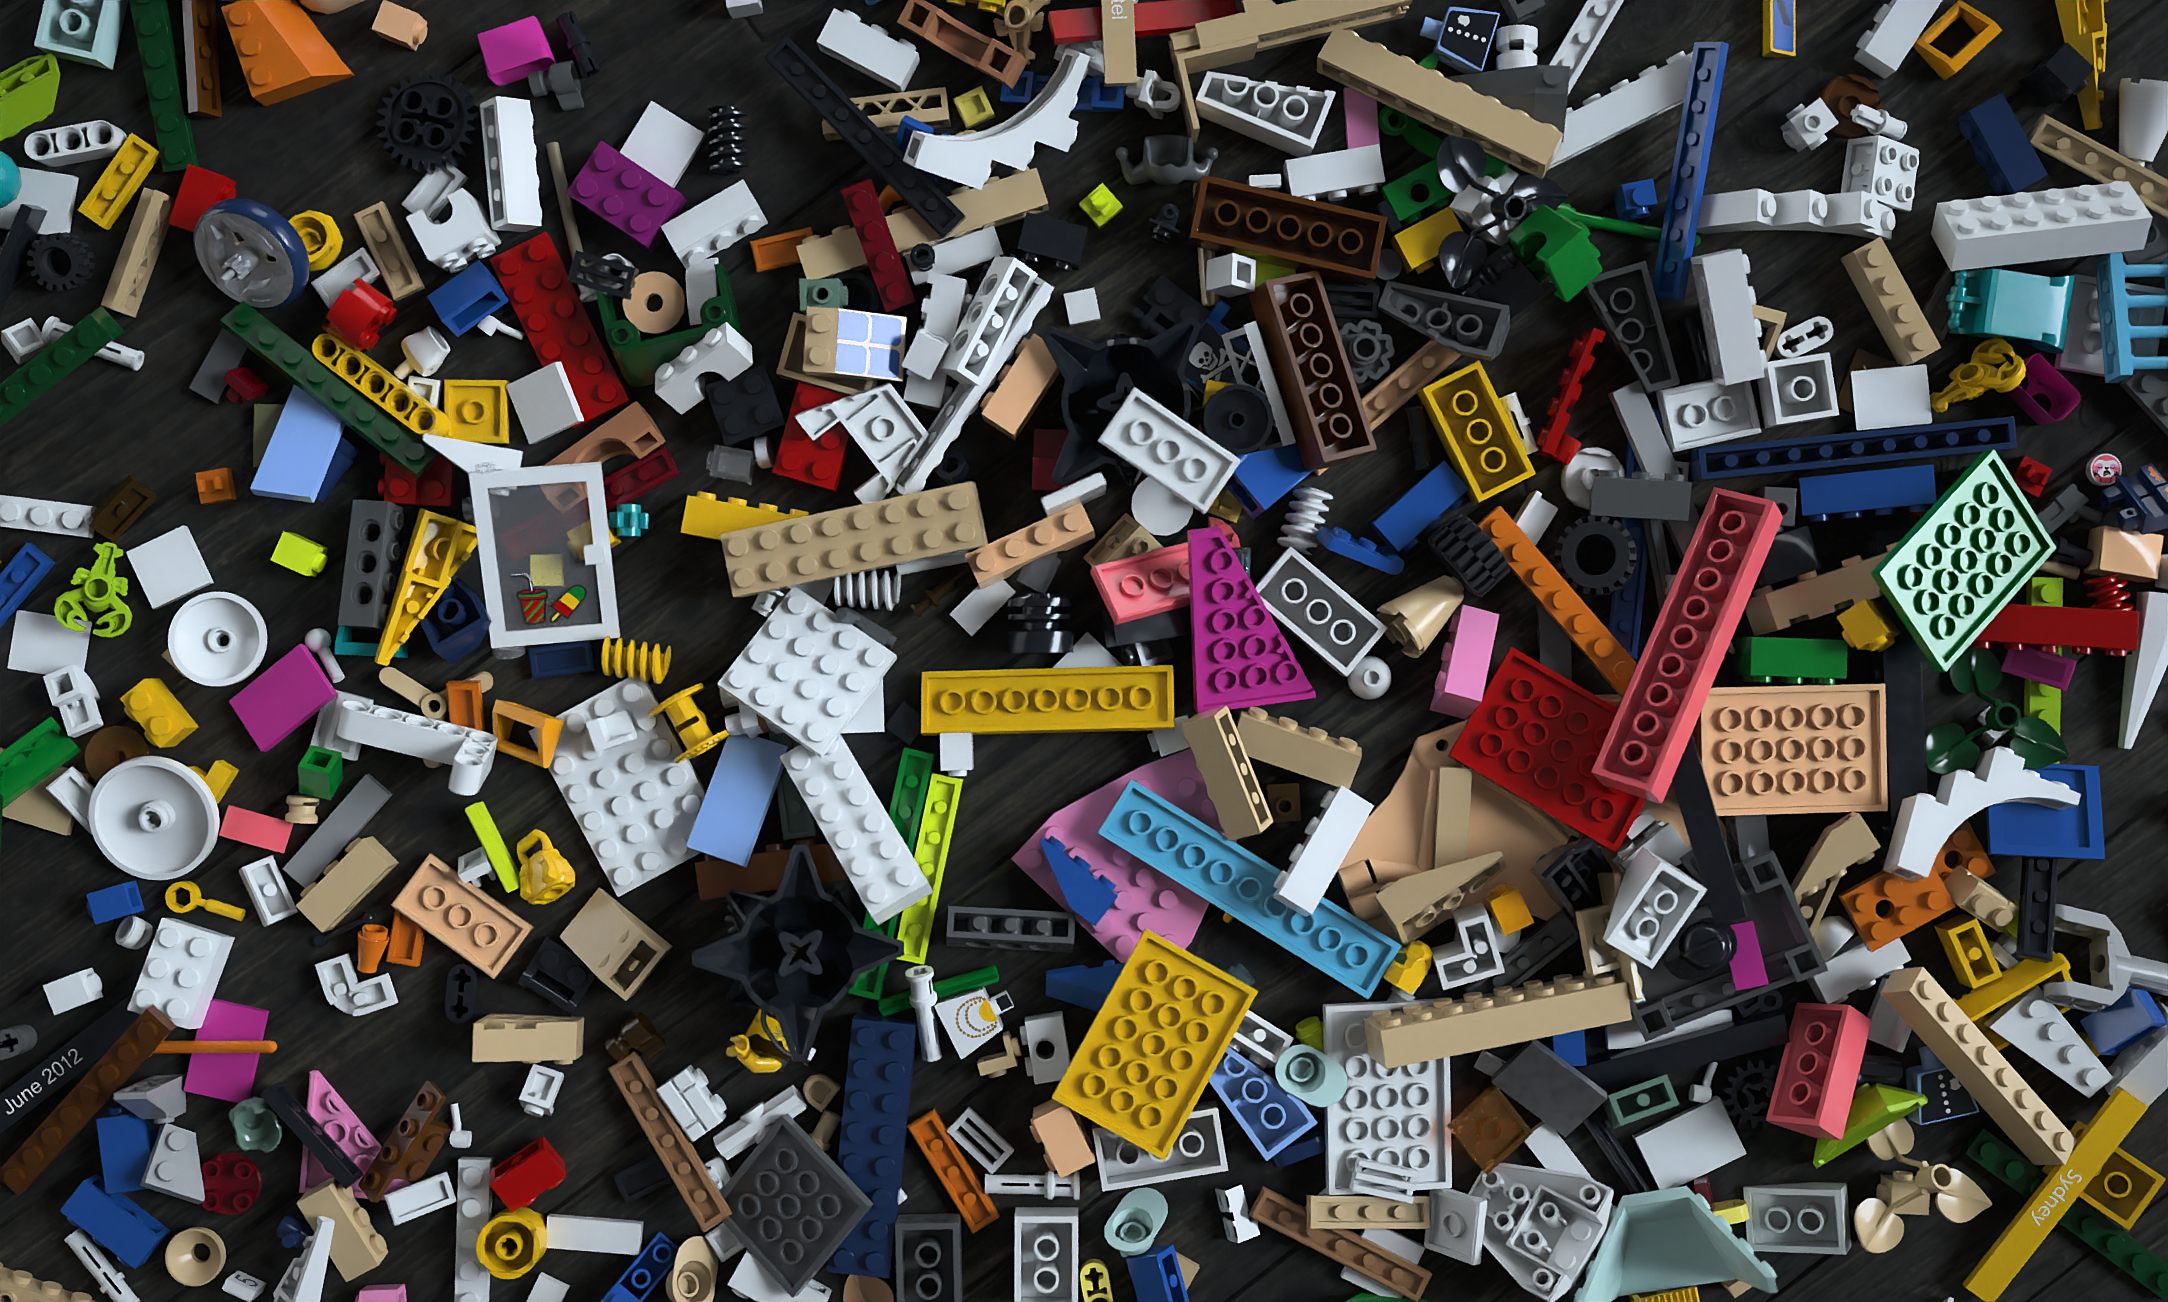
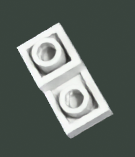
[686,258,720,325]

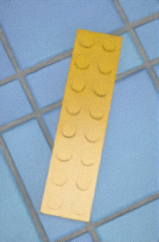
[921,665,1175,736]

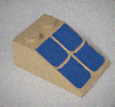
[803,307,907,382]

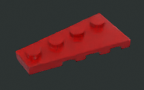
[1535,328,1606,458]

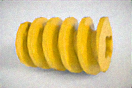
[601,636,671,684]

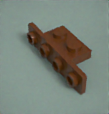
[358,1081,452,1203]

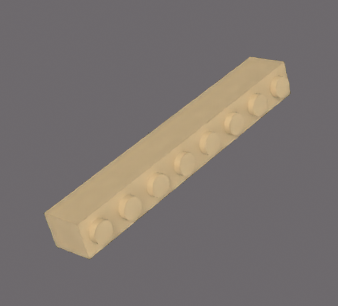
[1317,26,1563,179]
[796,166,1049,279]
[1880,967,2077,1165]

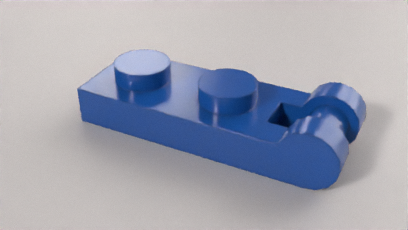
[1316,526,1404,575]

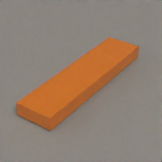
[907,1108,1000,1233]

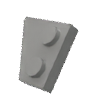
[140,1123,205,1205]

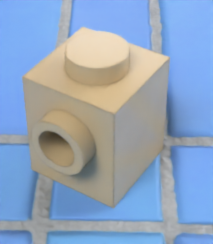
[1876,1170,1930,1215]

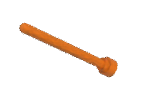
[149,1040,277,1057]

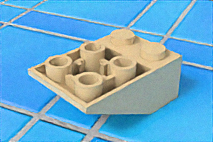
[559,887,673,1001]

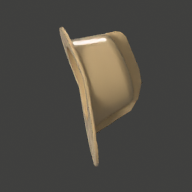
[665,1236,718,1302]

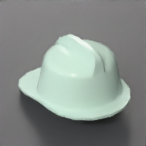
[1275,1044,1348,1107]
[1104,1187,1168,1258]

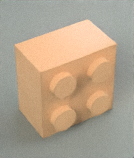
[1030,1099,1095,1179]

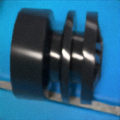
[1008,594,1073,653]

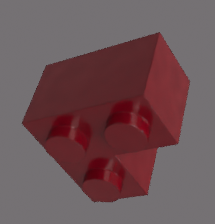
[1032,429,1077,495]

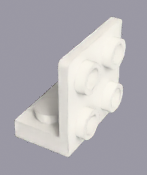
[1841,135,1919,212]

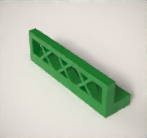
[0,717,81,809]

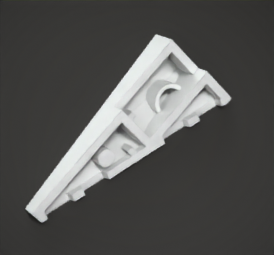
[273,1216,335,1302]

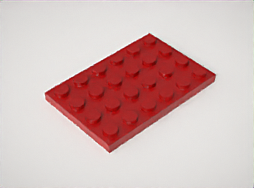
[1448,647,1646,853]

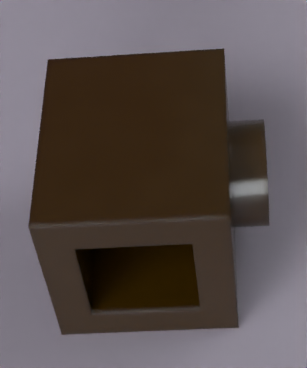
[1265,781,1301,828]

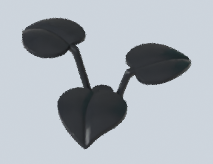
[1436,135,1568,288]

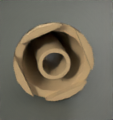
[1376,575,1464,658]

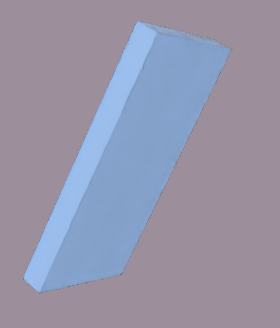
[250,384,346,503]
[686,734,791,867]

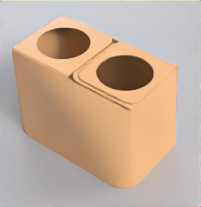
[2084,526,2164,582]

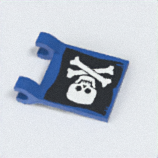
[1184,300,1255,394]

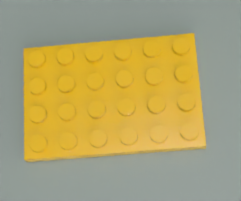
[1052,928,1258,1161]

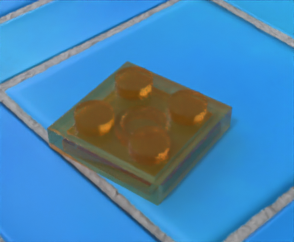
[1447,1084,1533,1175]

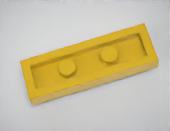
[78,133,160,230]

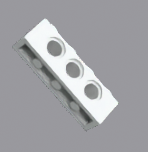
[938,257,1038,386]

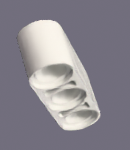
[24,120,128,167]

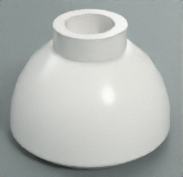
[1347,656,1391,699]

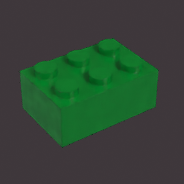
[1732,637,1848,685]

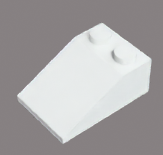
[423,434,523,496]
[1603,847,1707,969]
[1743,1182,1851,1255]

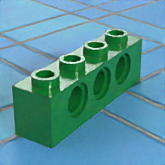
[1379,152,1509,226]

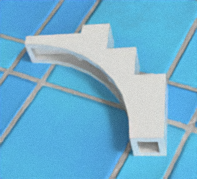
[903,47,1091,190]
[1696,188,1895,240]
[1883,746,2081,882]

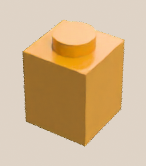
[1484,883,1534,936]

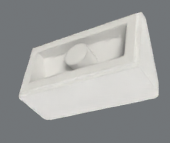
[239,855,298,927]

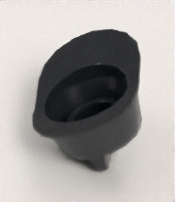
[1662,917,1738,980]

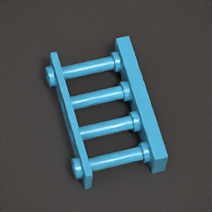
[2095,252,2168,383]

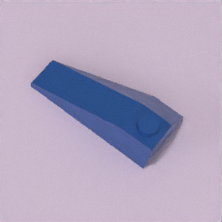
[1045,960,1125,1012]

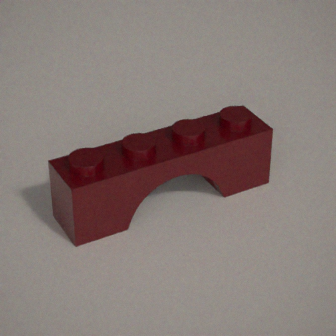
[840,179,916,312]

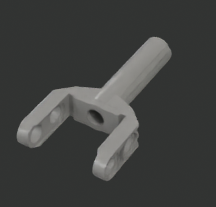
[2043,904,2168,1013]

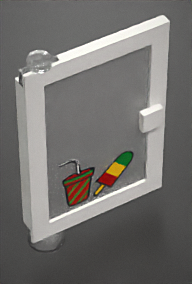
[469,462,620,659]

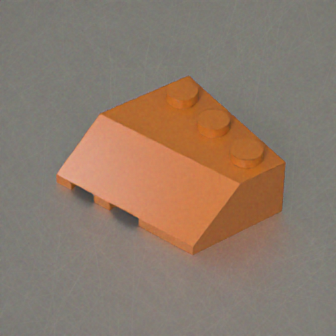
[221,0,355,106]

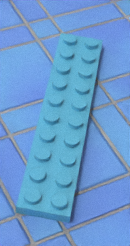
[1098,779,1402,999]

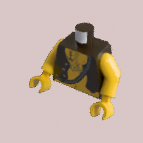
[726,1009,817,1073]

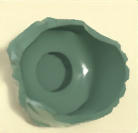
[229,1096,283,1153]

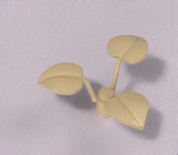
[1854,1117,1992,1253]

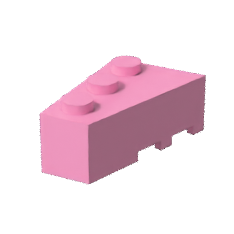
[1430,605,1500,720]

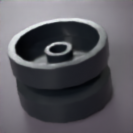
[1200,384,1274,456]

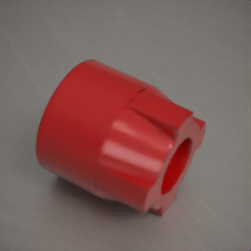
[1550,433,1582,465]

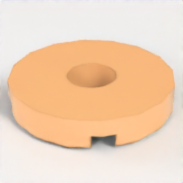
[622,271,686,335]

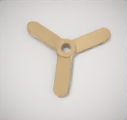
[379,667,493,768]

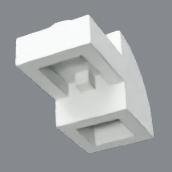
[43,664,104,738]

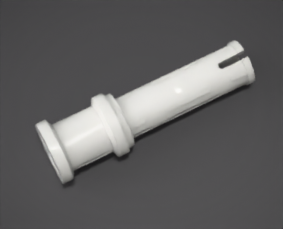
[41,316,144,371]
[905,965,942,1062]
[985,1170,1080,1200]

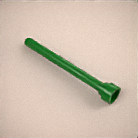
[1558,203,1701,247]

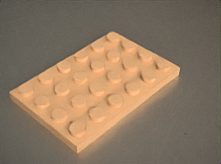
[1696,683,1888,816]

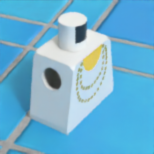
[934,986,1014,1059]

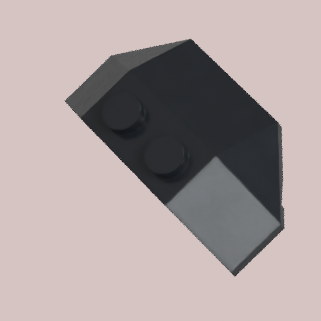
[1530,837,1613,927]

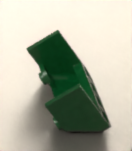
[596,263,744,389]

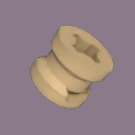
[285,795,320,824]

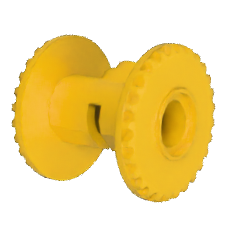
[648,683,730,764]

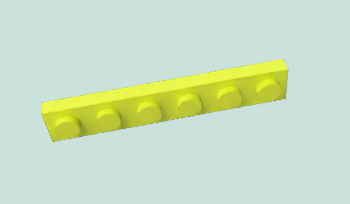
[896,773,963,965]

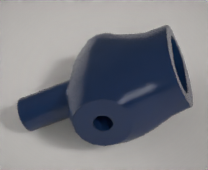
[276,1215,315,1251]

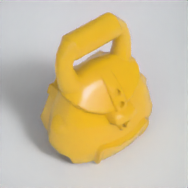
[517,829,575,905]

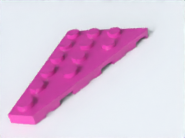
[1187,527,1316,714]

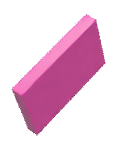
[229,644,338,752]
[183,998,269,1103]

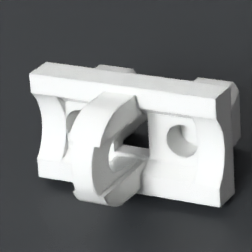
[1126,70,1182,119]

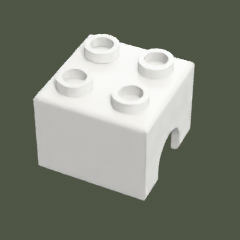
[406,188,501,273]

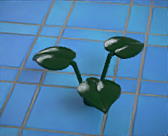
[1925,645,2069,775]

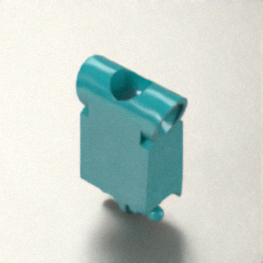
[1946,268,2075,354]

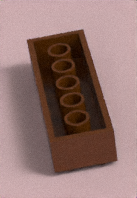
[1184,175,1387,286]
[1248,270,1377,473]

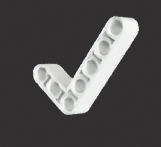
[336,700,498,795]

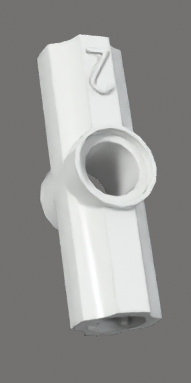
[713,1085,808,1160]

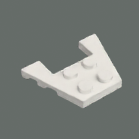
[795,382,929,504]

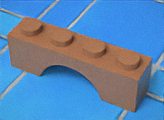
[897,0,1028,89]
[539,401,666,514]

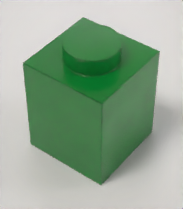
[298,745,343,800]

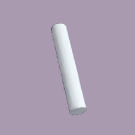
[896,550,969,575]

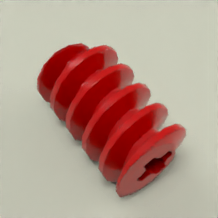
[2083,573,2139,633]

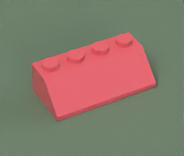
[1766,1002,1872,1141]

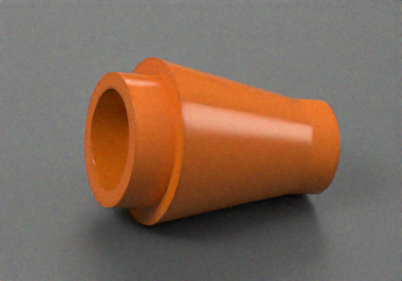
[357,924,390,973]

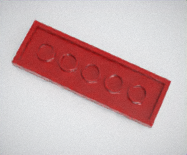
[490,232,632,429]

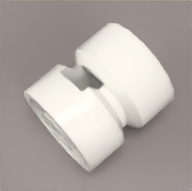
[1496,25,1538,70]

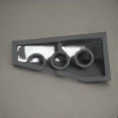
[1378,281,1510,361]

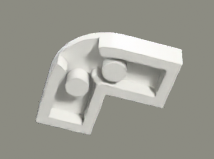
[315,953,398,1016]

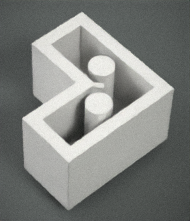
[1430,902,1505,990]

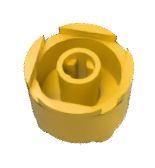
[476,1207,547,1279]

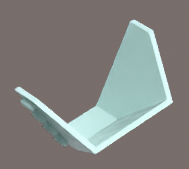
[1574,1186,1778,1302]

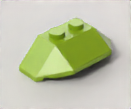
[0,52,60,141]
[1813,1083,1928,1169]

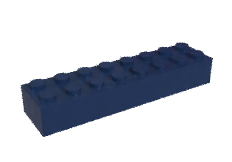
[826,1013,917,1278]

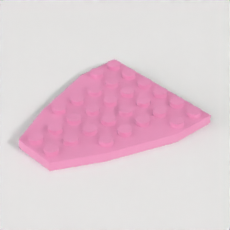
[1011,748,1237,963]

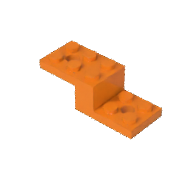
[1838,819,1996,952]

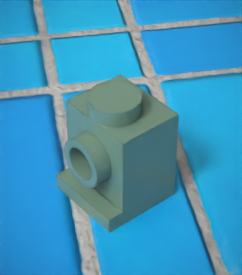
[799,278,848,315]

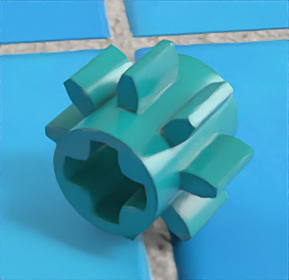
[609,504,649,537]

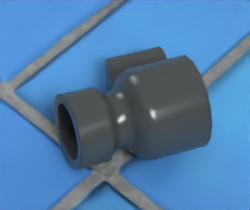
[528,60,584,111]

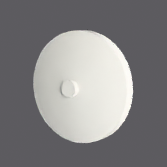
[89,756,220,880]

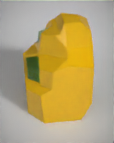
[1383,940,1433,994]

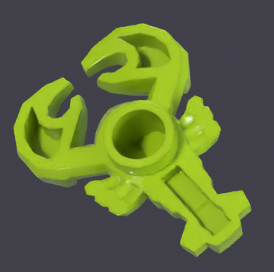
[53,542,133,637]

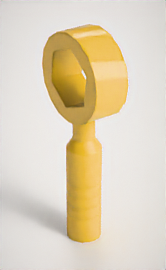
[165,881,246,921]

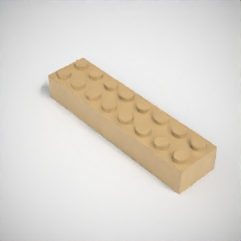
[720,481,988,597]
[1363,970,1632,1069]

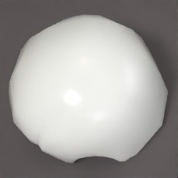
[1813,916,1855,962]

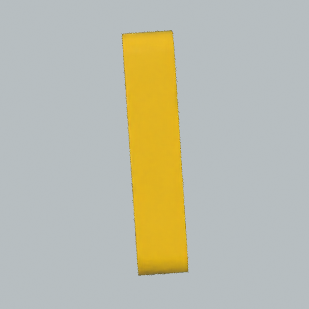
[312,334,449,437]

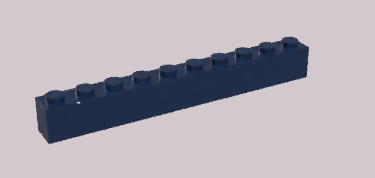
[1688,416,2017,483]

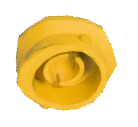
[288,210,343,271]

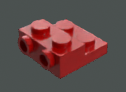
[378,449,456,507]

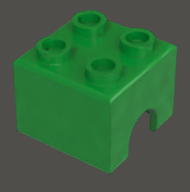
[1508,204,1602,302]

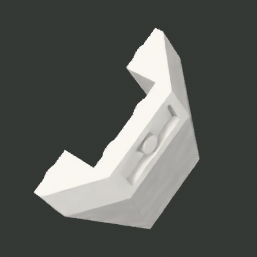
[1468,1160,1614,1302]

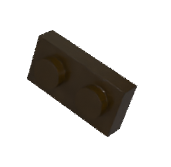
[86,475,157,542]

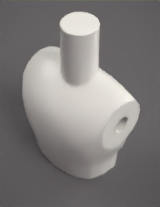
[394,326,450,380]

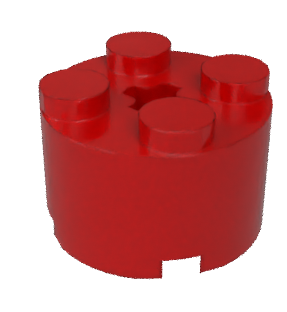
[322,278,398,351]

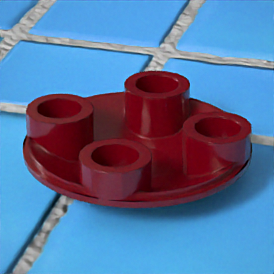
[201,1152,262,1215]

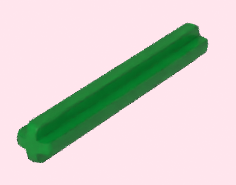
[878,965,999,1016]

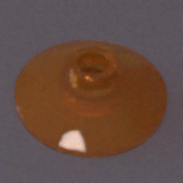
[85,726,150,783]

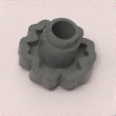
[1339,319,1395,385]

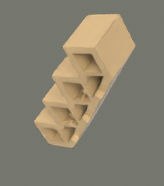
[1745,541,1900,636]

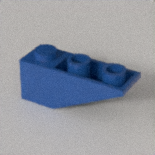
[1039,835,1118,926]
[600,1232,679,1302]

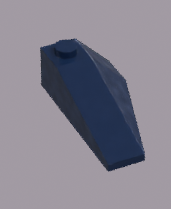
[396,537,492,664]

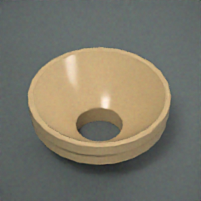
[165,1227,226,1286]

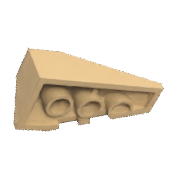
[1375,851,1506,947]

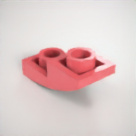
[219,805,294,853]

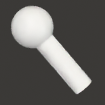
[305,628,345,683]

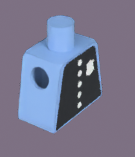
[1419,7,1500,74]
[1906,1046,1979,1125]

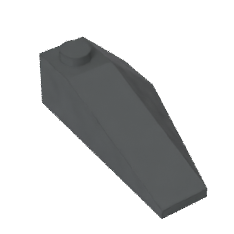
[1445,65,1570,142]

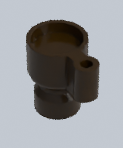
[604,1012,667,1061]

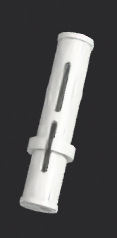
[64,1228,141,1302]

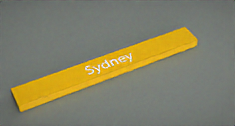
[1962,1086,2149,1302]

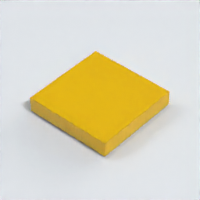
[443,380,510,444]

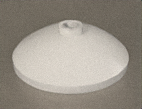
[168,592,267,687]

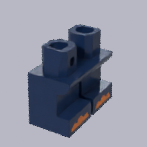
[2100,463,2168,535]

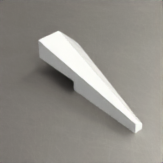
[2118,592,2168,749]

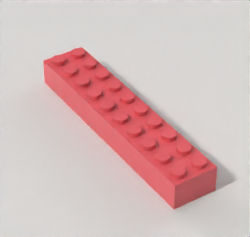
[1591,487,1783,804]

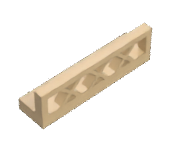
[822,87,951,141]
[101,187,176,317]

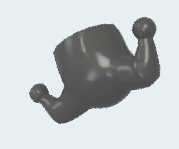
[1115,134,1218,186]

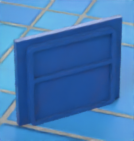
[1985,764,2105,860]

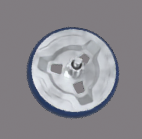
[193,198,310,310]

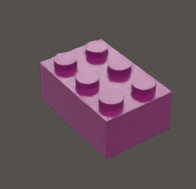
[566,140,687,253]

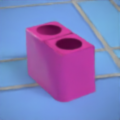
[477,16,556,86]
[2005,353,2081,426]

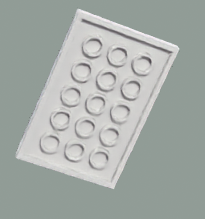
[529,674,706,897]
[1323,999,1452,1195]

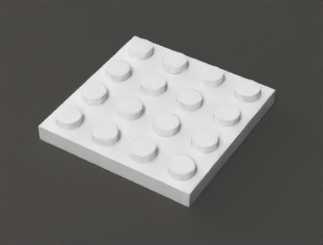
[717,586,897,758]

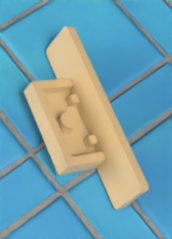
[1575,872,1642,1001]

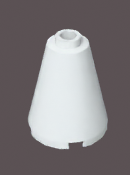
[2119,78,2168,167]

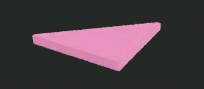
[299,1070,413,1200]

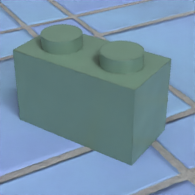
[1602,1074,1679,1129]

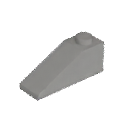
[114,1074,186,1124]

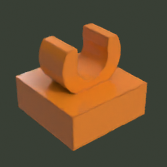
[195,468,236,505]

